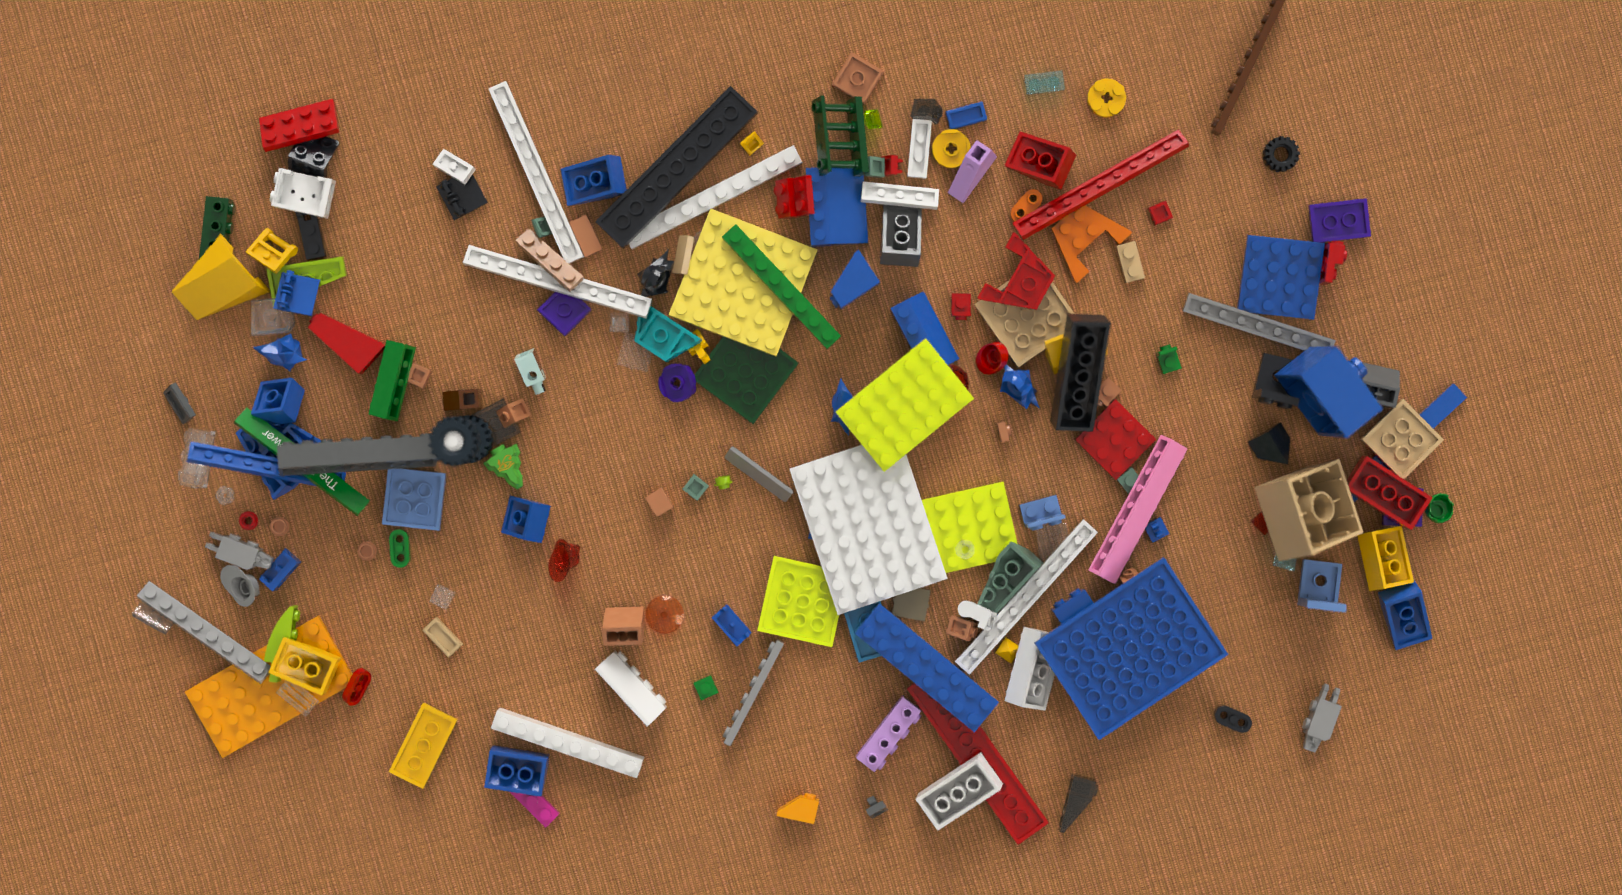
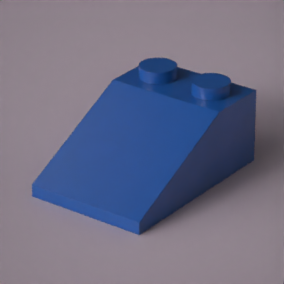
[561,155,627,206]
[1378,580,1433,650]

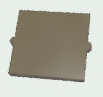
[892,588,931,621]

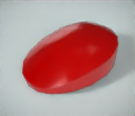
[975,342,1008,375]

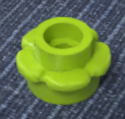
[714,475,732,490]

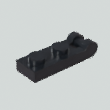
[295,212,327,260]

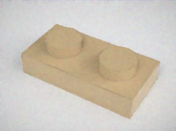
[1116,241,1145,283]

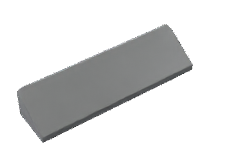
[725,446,793,502]

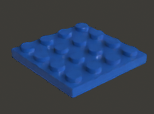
[1237,235,1325,320]

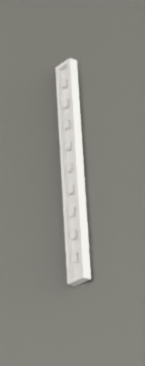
[489,81,584,264]
[629,145,802,249]
[463,245,652,319]
[955,519,1098,675]

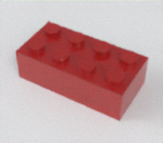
[1346,456,1433,530]

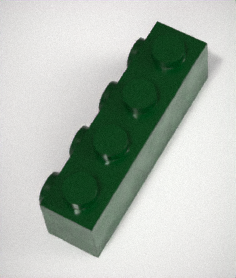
[199,196,236,259]

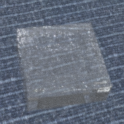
[429,584,456,610]

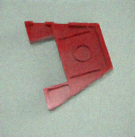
[977,232,1055,310]

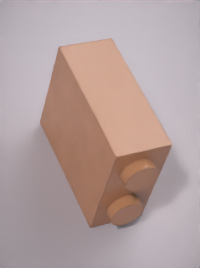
[602,607,645,646]

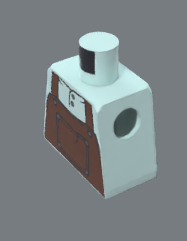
[514,348,546,395]

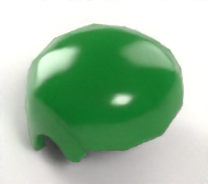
[1425,493,1454,523]

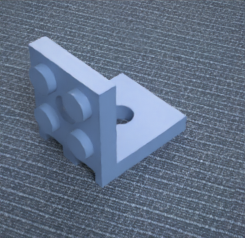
[1297,559,1347,612]

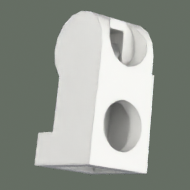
[958,601,997,631]

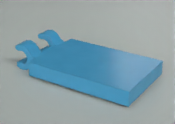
[844,601,882,663]

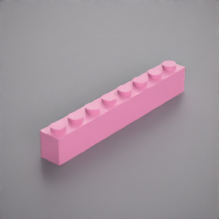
[1088,435,1187,584]

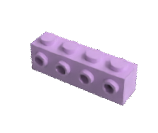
[856,695,921,772]

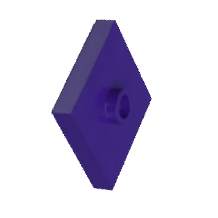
[537,292,592,337]

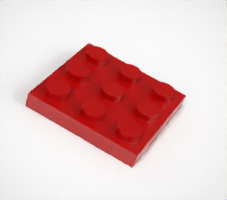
[1075,399,1156,480]

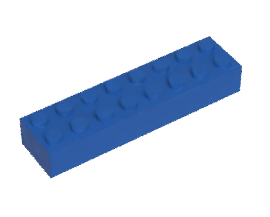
[854,602,999,732]

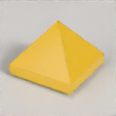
[740,131,764,156]
[995,637,1019,663]

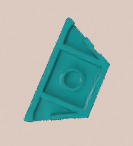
[634,306,702,362]

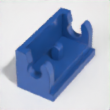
[259,548,302,592]
[712,604,752,646]

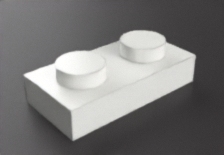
[433,149,476,185]

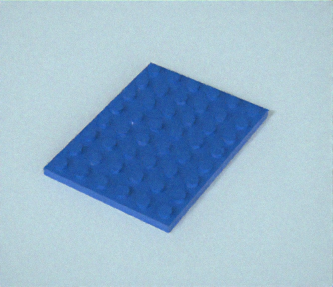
[1034,557,1229,740]

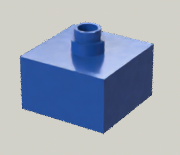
[1274,346,1383,438]

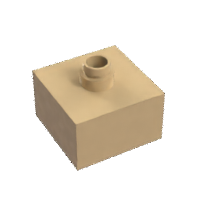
[1254,459,1364,561]

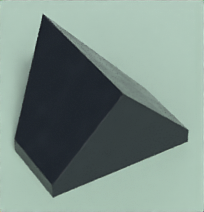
[1248,422,1291,465]

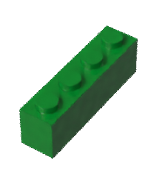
[368,340,416,421]

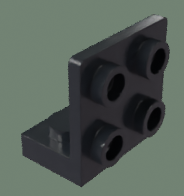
[288,136,339,178]

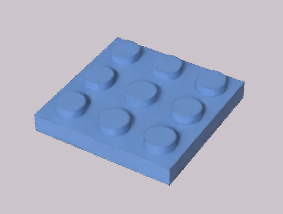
[382,469,447,531]

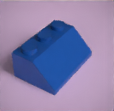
[484,745,550,797]

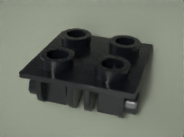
[436,174,488,221]

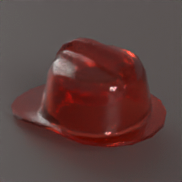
[548,539,581,582]

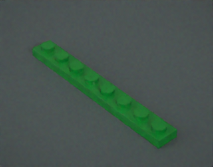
[722,224,841,350]

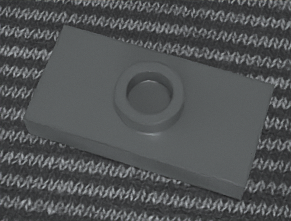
[163,383,196,425]

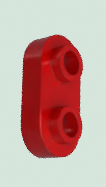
[342,668,371,706]

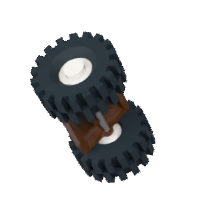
[428,415,494,466]

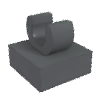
[866,795,888,819]

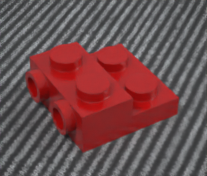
[774,175,815,219]
[1319,241,1347,285]

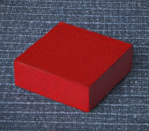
[1147,200,1173,226]

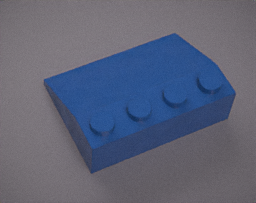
[806,167,868,247]

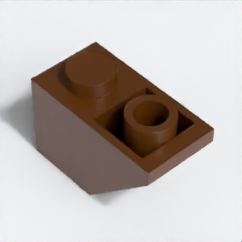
[442,389,483,411]

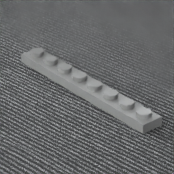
[1182,293,1336,351]
[137,581,271,684]

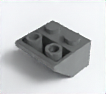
[1362,362,1400,408]

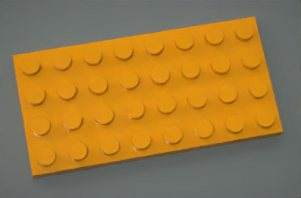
[185,616,352,758]

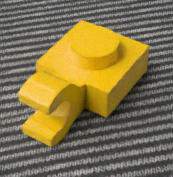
[688,329,711,364]

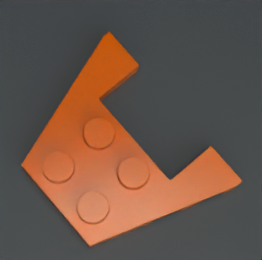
[1051,205,1132,283]

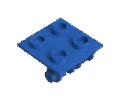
[273,270,320,316]

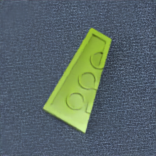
[266,256,347,306]

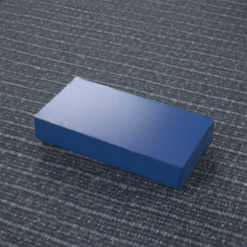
[945,101,987,129]

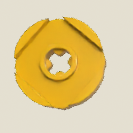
[1087,78,1126,118]
[932,129,971,168]

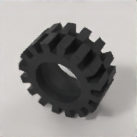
[1263,136,1300,172]

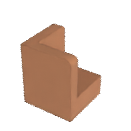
[645,487,674,516]

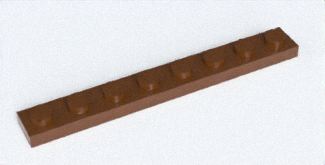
[1211,0,1285,136]

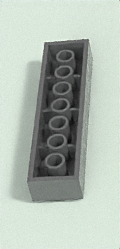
[277,433,437,476]

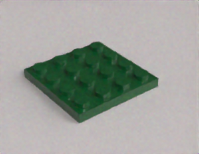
[695,337,799,424]

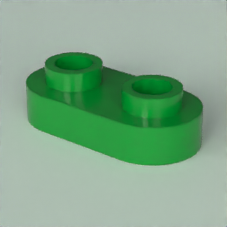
[389,529,411,568]

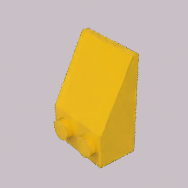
[268,637,341,695]

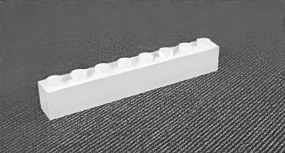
[491,708,644,778]

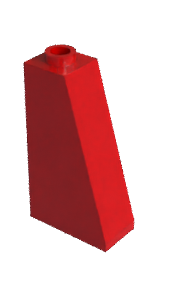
[308,313,385,374]

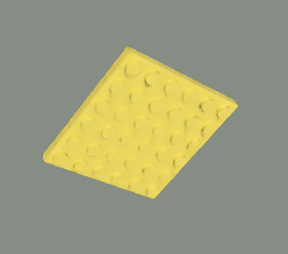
[669,209,818,357]

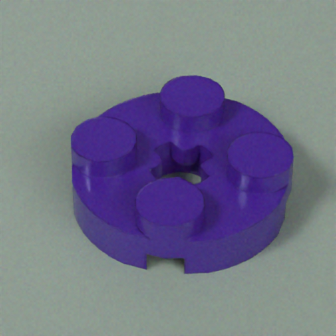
[658,363,696,402]

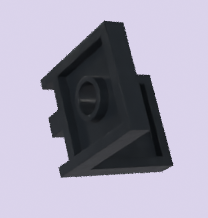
[1252,353,1300,409]

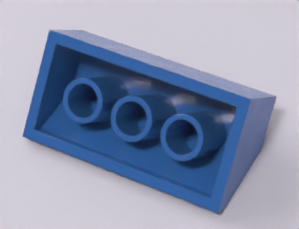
[890,291,959,365]

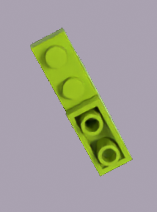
[264,605,300,683]

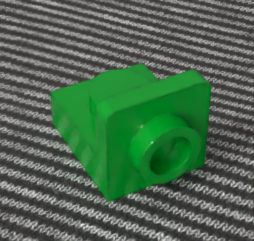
[1156,344,1182,375]

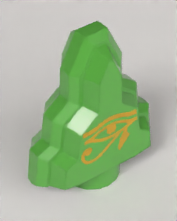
[483,444,523,489]

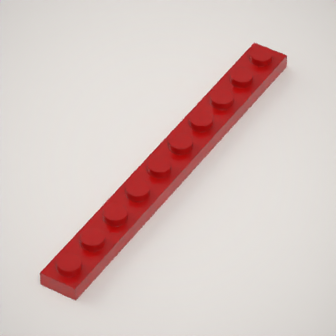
[1012,129,1189,240]

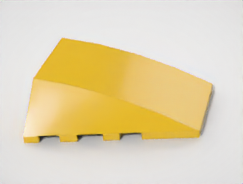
[172,234,270,320]

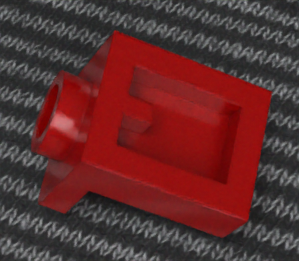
[951,293,971,321]

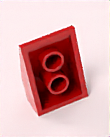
[1004,131,1077,190]

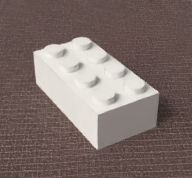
[915,752,1003,831]

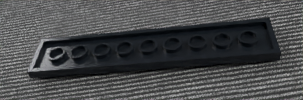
[595,86,758,249]

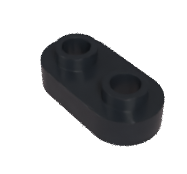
[1214,705,1252,733]

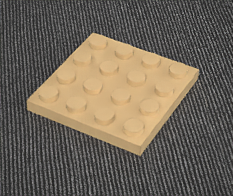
[974,280,1075,367]

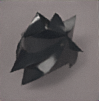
[637,249,674,297]

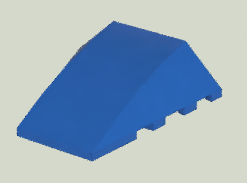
[236,419,321,500]

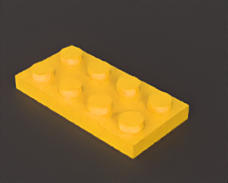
[389,703,458,789]

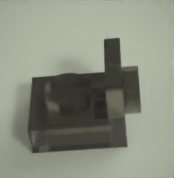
[910,99,943,124]

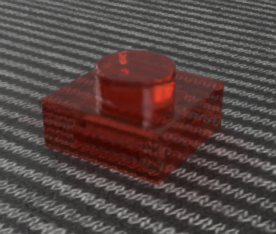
[1250,510,1269,535]

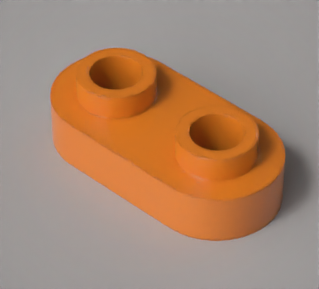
[1010,189,1043,222]

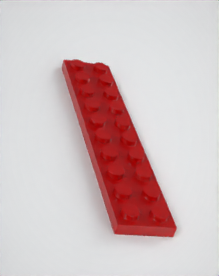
[906,683,1049,845]

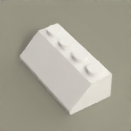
[1004,627,1055,711]
[595,650,667,726]

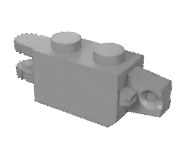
[205,532,274,570]
[1302,684,1342,752]

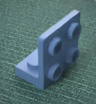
[1019,495,1065,531]

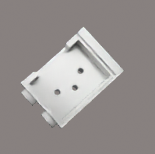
[270,168,336,219]

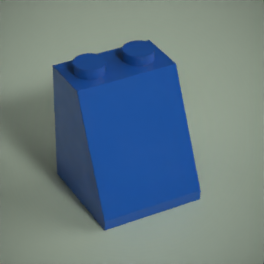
[830,250,880,310]

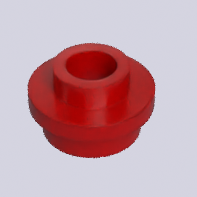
[239,511,259,530]

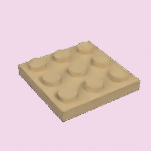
[1360,399,1444,479]

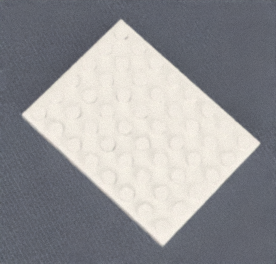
[790,445,948,615]

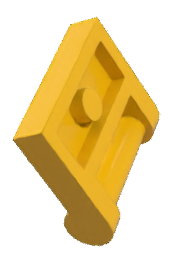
[246,228,298,274]

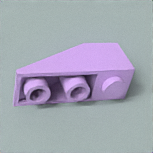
[948,140,997,203]

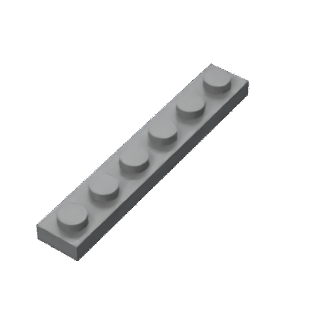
[722,639,784,746]

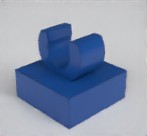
[1145,517,1169,543]

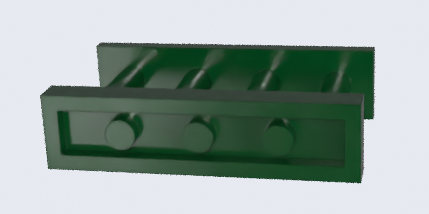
[811,95,869,176]

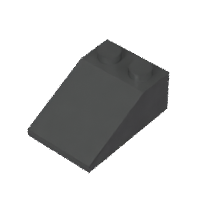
[880,204,922,267]

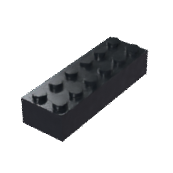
[1050,313,1111,432]

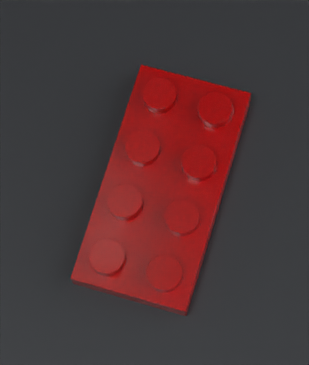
[259,98,340,152]

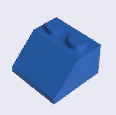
[251,378,305,424]
[501,495,551,543]

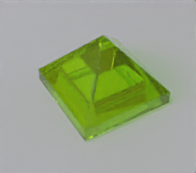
[864,109,883,129]

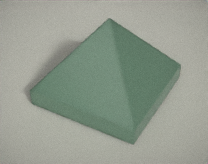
[531,216,552,238]

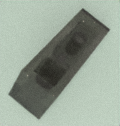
[1058,774,1098,833]

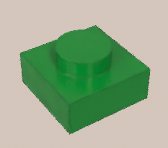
[693,675,719,700]

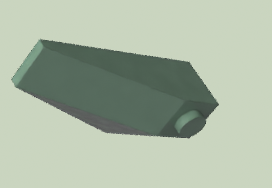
[977,541,1043,613]

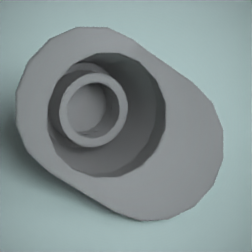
[220,565,260,607]

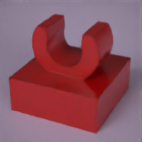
[881,155,903,176]

